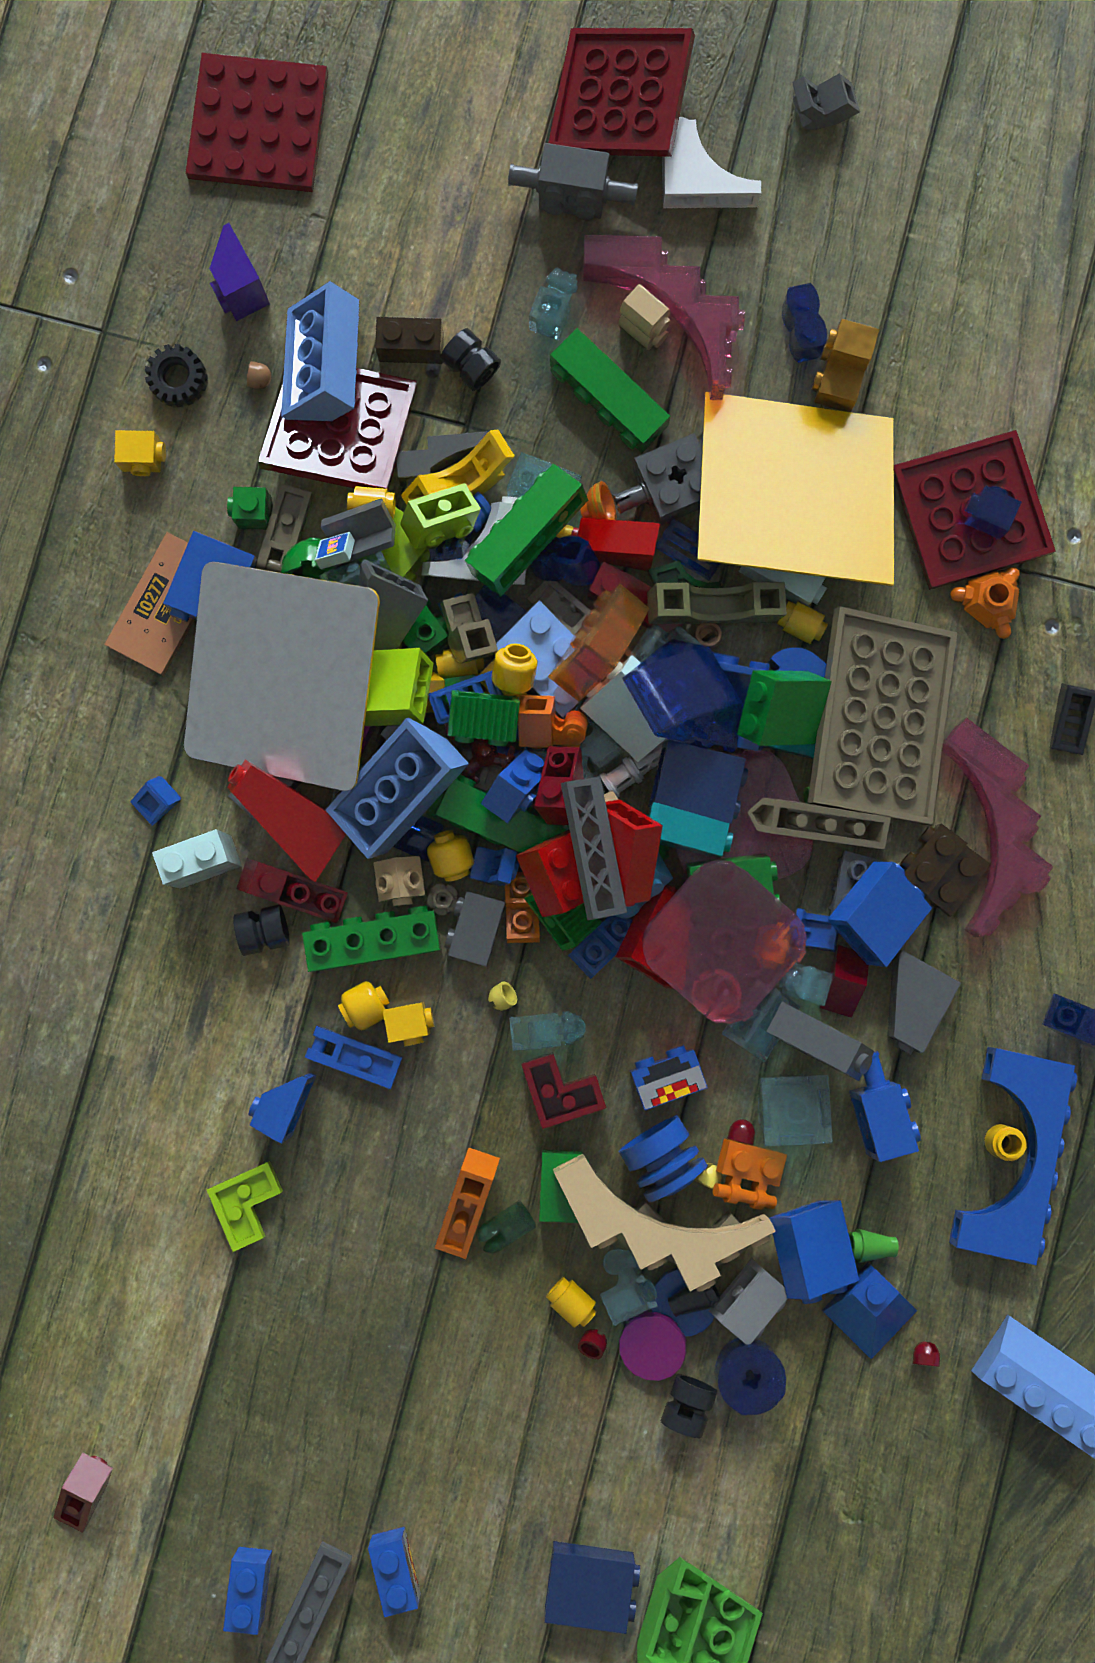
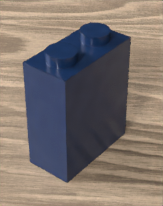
[648,739,748,824]
[544,1541,640,1634]

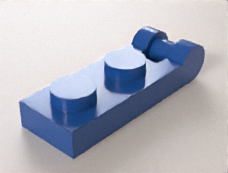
[305,1026,403,1089]

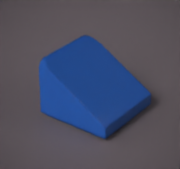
[130,776,181,826]

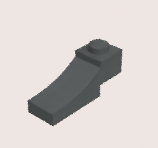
[397,431,489,488]

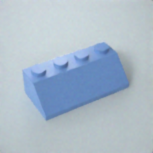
[281,281,359,421]
[326,718,469,859]
[971,1315,1095,1459]

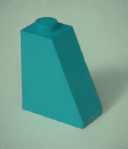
[648,802,733,858]

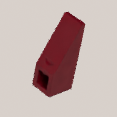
[236,858,348,923]

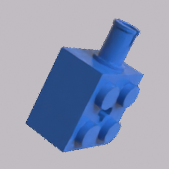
[849,1051,921,1162]

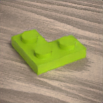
[207,1161,283,1252]

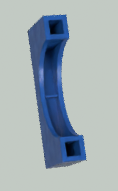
[949,1047,1077,1265]

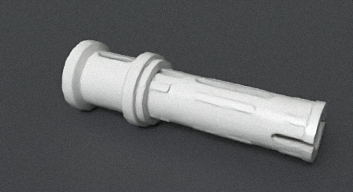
[599,724,695,798]

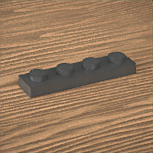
[265,1541,352,1663]

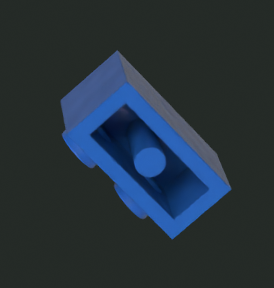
[481,749,544,824]

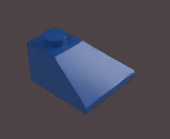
[248,1073,317,1143]
[822,1262,917,1359]

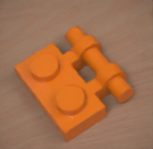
[713,1138,787,1210]

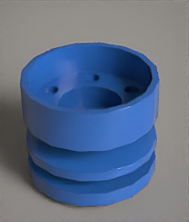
[618,1115,708,1202]

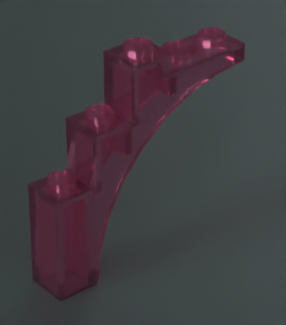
[583,235,745,400]
[942,717,1053,938]

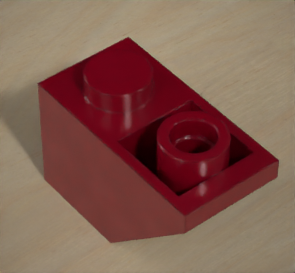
[534,746,584,825]

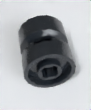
[440,328,501,391]
[233,904,290,956]
[660,1374,718,1439]

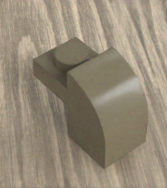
[440,593,498,663]

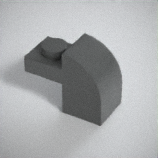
[792,73,860,130]

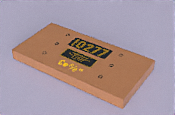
[104,532,195,676]

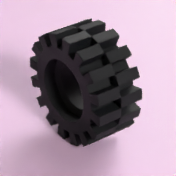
[145,344,208,407]

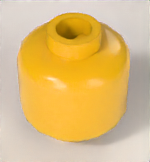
[491,644,538,696]
[427,830,474,881]
[338,981,390,1031]

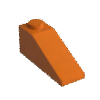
[434,1148,500,1259]

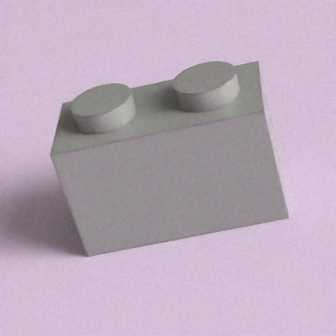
[709,1258,787,1346]

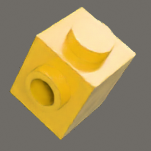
[114,430,166,476]
[383,1002,435,1046]

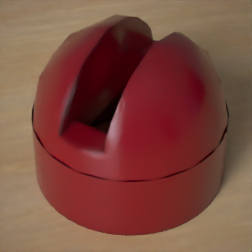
[727,1119,755,1145]
[578,1329,607,1359]
[912,1341,940,1367]

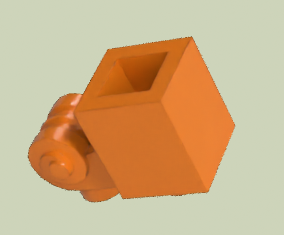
[518,695,588,749]

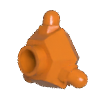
[950,567,1020,639]

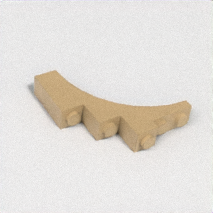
[553,1154,776,1292]

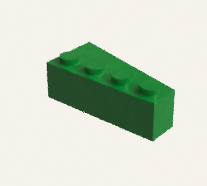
[426,775,566,854]

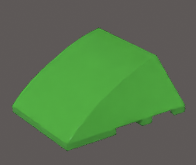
[637,1557,763,1663]

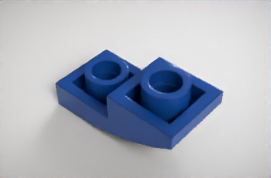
[568,915,632,979]

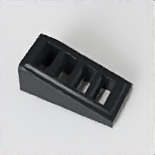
[1049,683,1095,755]

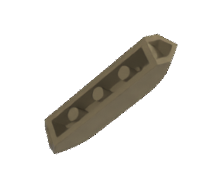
[748,798,894,850]

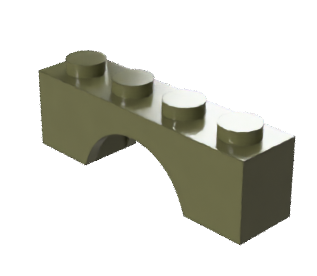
[647,582,787,624]

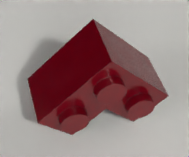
[521,1052,606,1129]

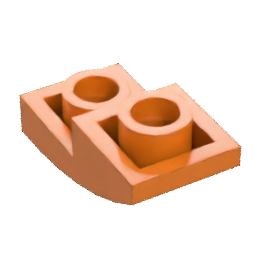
[505,872,540,943]

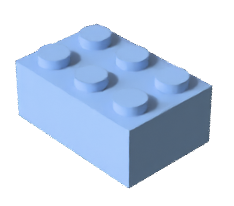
[494,600,607,718]

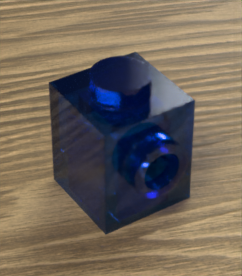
[964,486,1022,539]

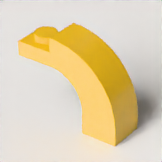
[401,430,515,505]

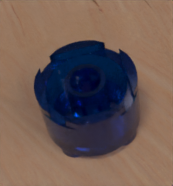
[714,1338,786,1415]

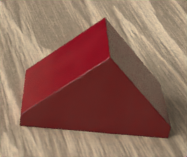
[819,945,869,1018]

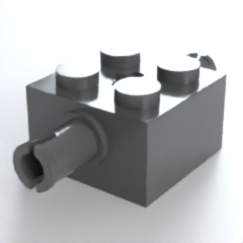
[508,143,638,220]
[613,433,702,526]

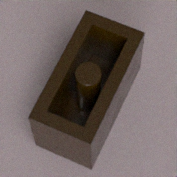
[375,317,444,364]

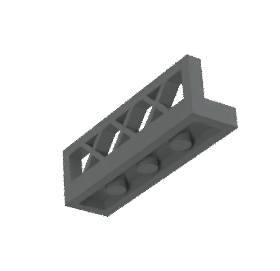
[561,777,627,920]

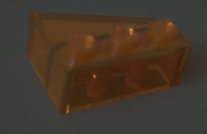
[548,583,650,702]

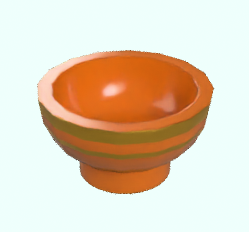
[580,481,617,520]

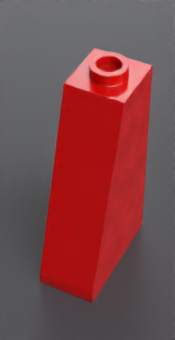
[227,759,346,882]

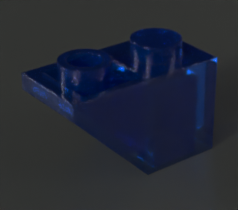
[1042,993,1095,1049]

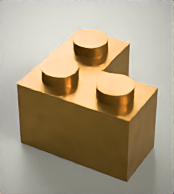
[812,319,880,412]

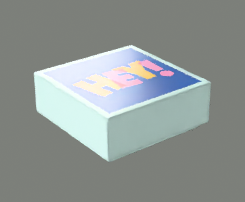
[315,532,355,569]

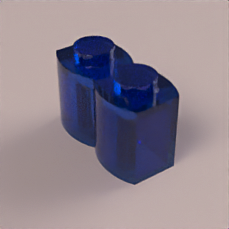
[782,283,827,363]
[529,536,600,586]

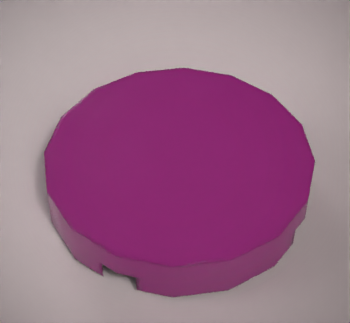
[619,1312,687,1381]

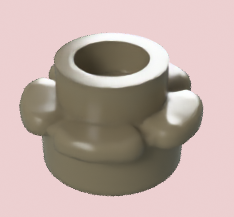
[426,883,458,916]

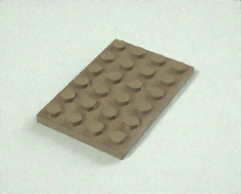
[808,606,957,825]

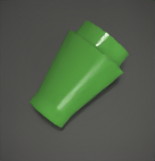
[849,1229,899,1263]

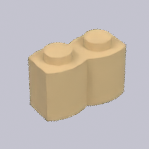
[618,284,671,350]

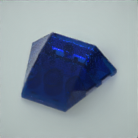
[622,639,742,752]

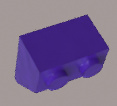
[209,223,270,322]

